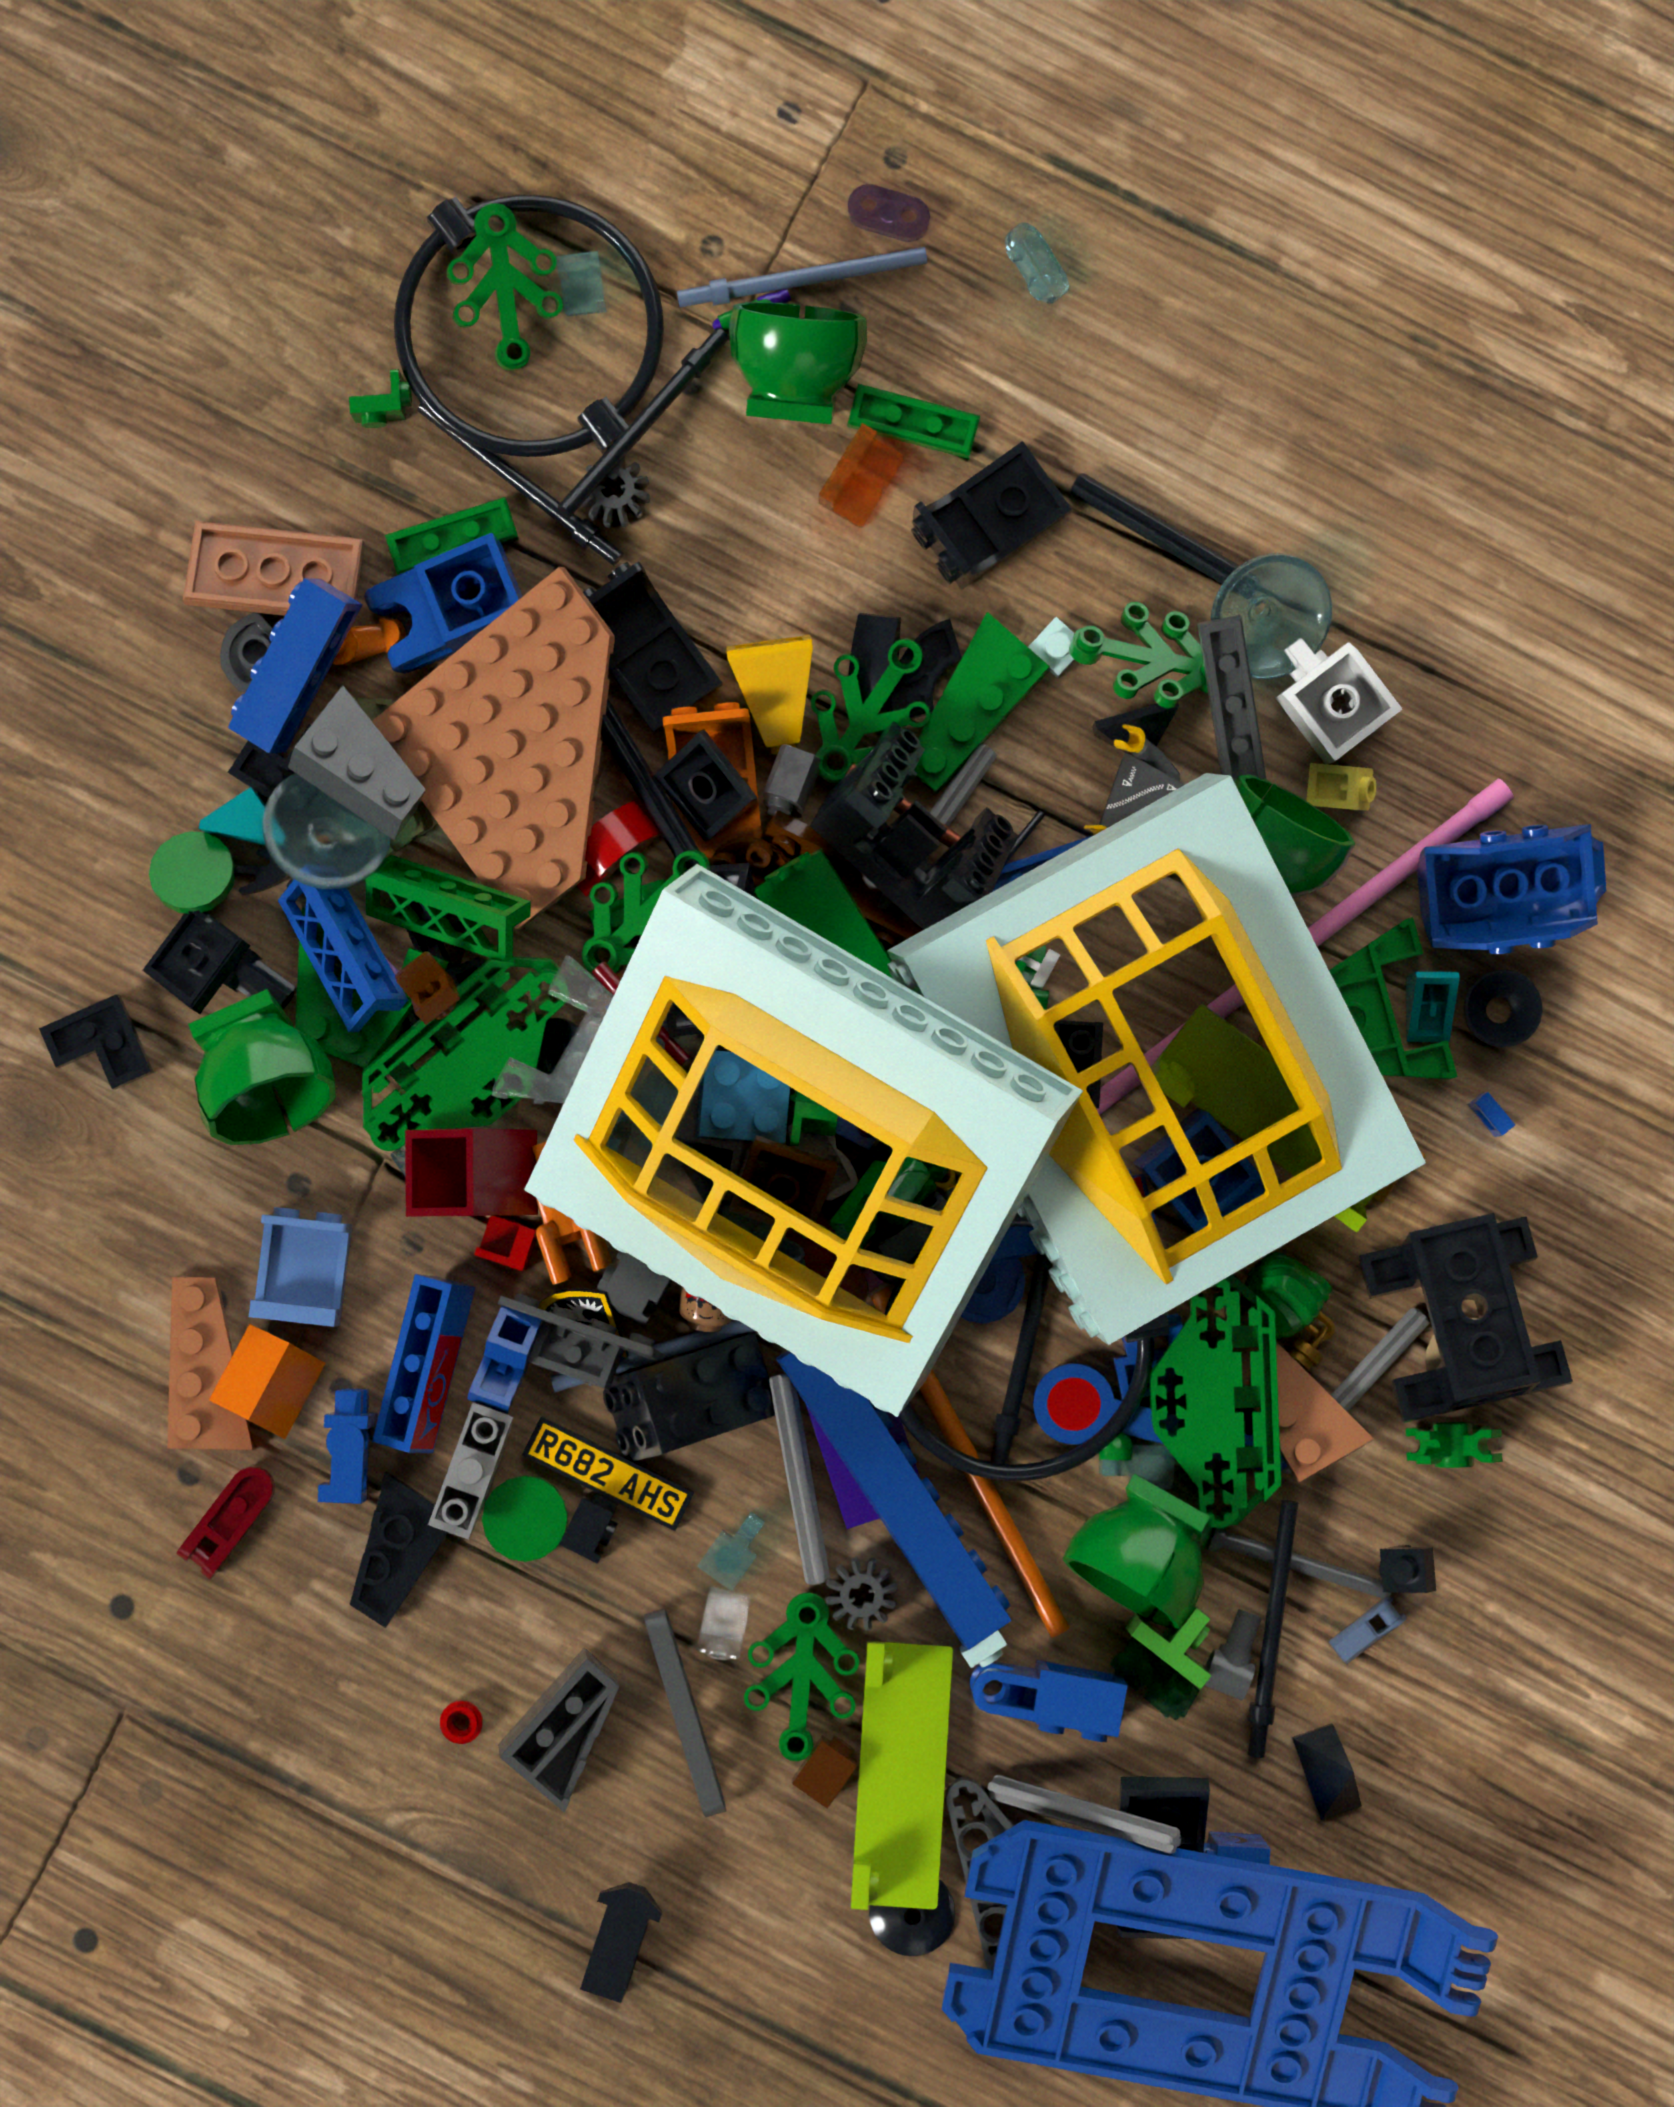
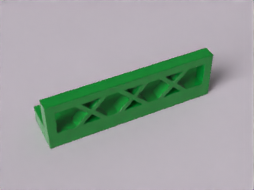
[366,855,531,961]

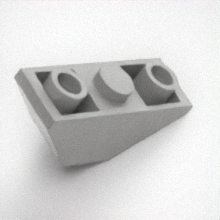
[428,1402,514,1540]

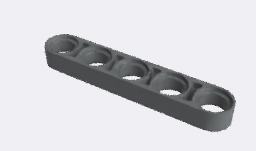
[644,1608,726,1818]

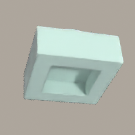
[1028,617,1075,678]
[959,1630,1007,1668]

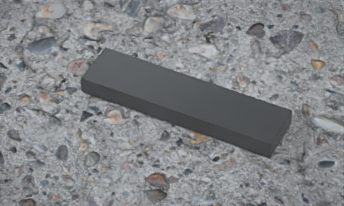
[1197,615,1267,781]

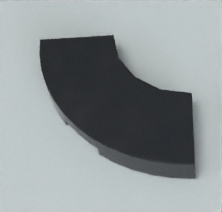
[890,618,962,719]

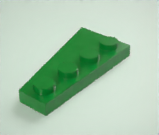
[914,612,1051,794]

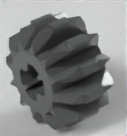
[581,457,650,528]
[826,1557,898,1631]

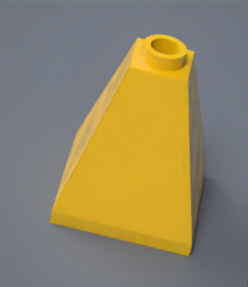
[726,635,813,754]

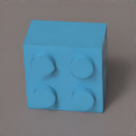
[695,1051,790,1144]

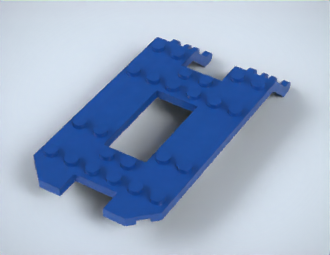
[942,1820,1498,2107]

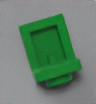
[349,369,412,428]

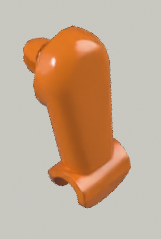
[332,618,407,666]

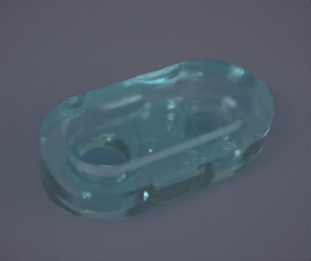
[1005,222,1069,304]

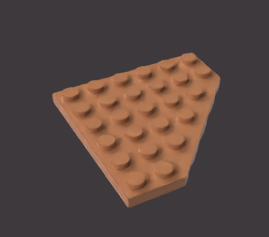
[372,567,615,930]

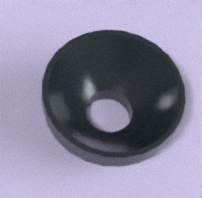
[1463,970,1543,1048]

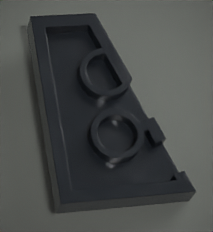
[350,1471,449,1628]

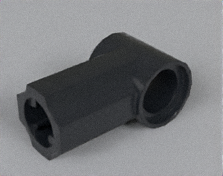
[223,948,297,1010]

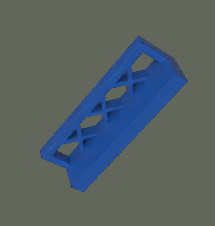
[278,867,408,1032]

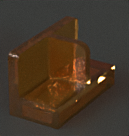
[818,423,904,528]

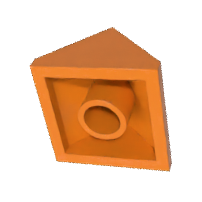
[209,1324,326,1439]

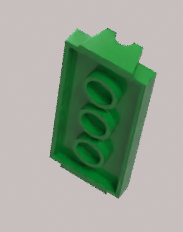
[755,848,893,979]

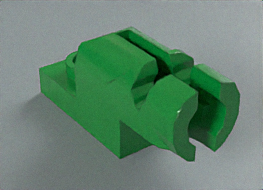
[830,1157,949,1249]

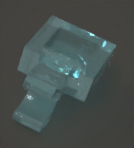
[637,1072,678,1151]
[1099,1445,1174,1489]
[697,1511,765,1591]

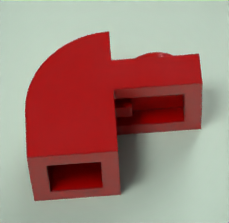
[577,801,660,897]

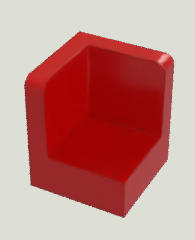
[474,1216,537,1271]

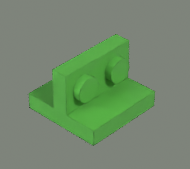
[1125,1606,1211,1689]

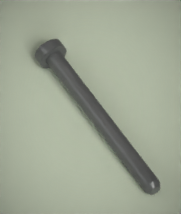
[1206,1527,1392,1599]

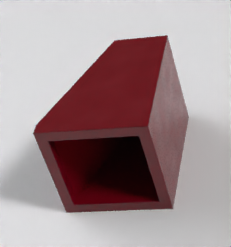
[405,1128,538,1217]

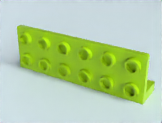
[1150,1004,1377,1233]
[851,1641,953,1910]

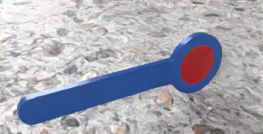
[1033,1363,1287,1471]

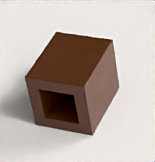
[792,1735,857,1809]

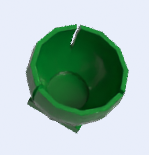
[729,302,867,424]
[1234,774,1355,899]
[188,989,336,1145]
[1062,1474,1212,1630]

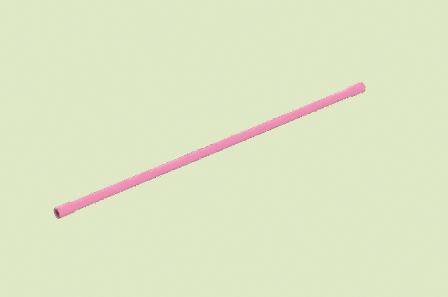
[862,778,1514,1293]

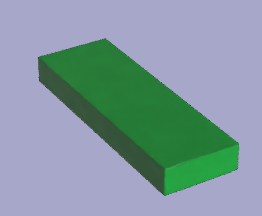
[847,384,980,459]
[385,497,519,575]

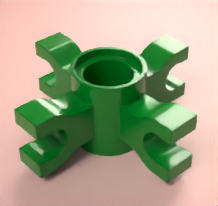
[1405,1422,1503,1468]

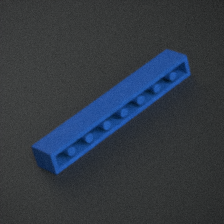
[776,1350,1012,1650]

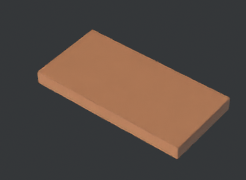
[183,521,365,616]

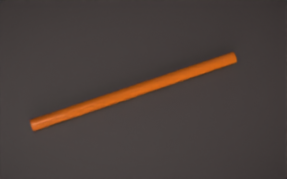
[870,1286,1070,1638]

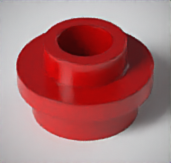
[440,1700,483,1744]

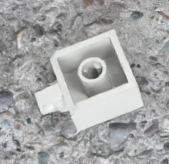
[1275,638,1402,764]

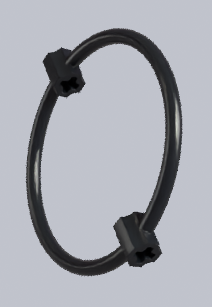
[394,194,664,457]
[884,1213,1169,1481]

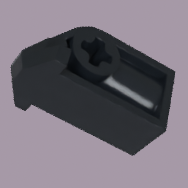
[580,1882,663,2003]

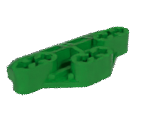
[362,957,569,1151]
[1149,1274,1281,1528]

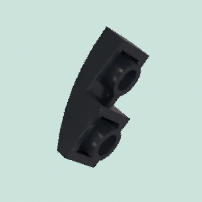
[848,613,901,707]

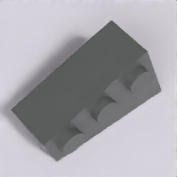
[288,685,426,840]
[498,1647,619,1813]

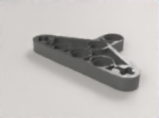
[946,1777,1015,1970]

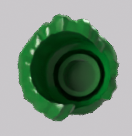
[1245,1252,1333,1340]

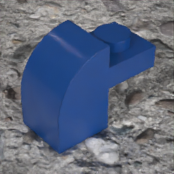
[467,1305,542,1414]

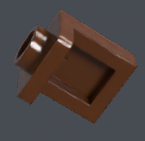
[395,951,460,1025]

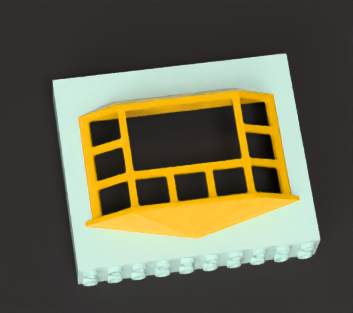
[887,773,1426,1345]
[524,864,1083,1417]

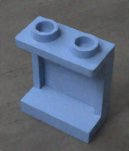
[249,1207,352,1327]

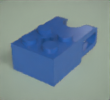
[364,533,523,674]
[1133,1108,1265,1274]
[970,1659,1128,1742]

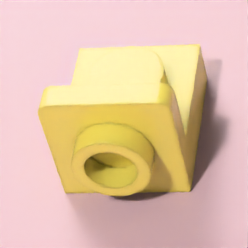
[1306,763,1376,811]

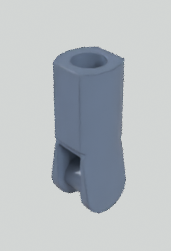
[1328,1596,1407,1665]

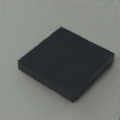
[142,910,251,1014]

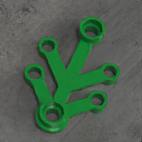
[446,203,563,371]
[1069,602,1208,709]
[810,638,931,783]
[581,850,710,974]
[744,1592,859,1761]

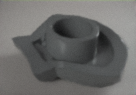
[220,612,272,692]

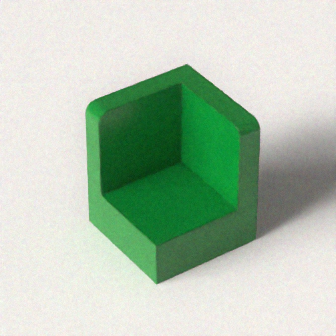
[790,1091,838,1146]

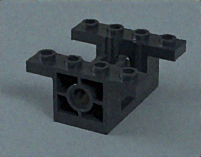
[810,721,1018,930]
[1358,1213,1573,1423]

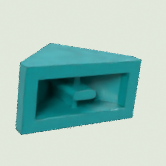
[198,787,290,850]
[1406,972,1460,1042]

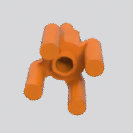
[531,1141,613,1285]

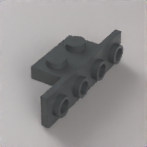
[498,1293,666,1390]

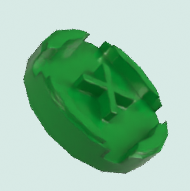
[149,831,235,914]
[482,1475,569,1562]

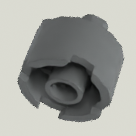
[597,1251,673,1328]

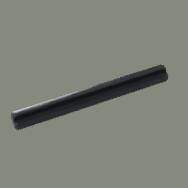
[1071,473,1258,597]
[600,698,700,870]

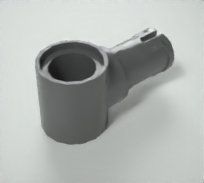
[1204,1609,1262,1701]

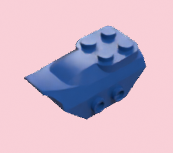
[1417,824,1607,954]

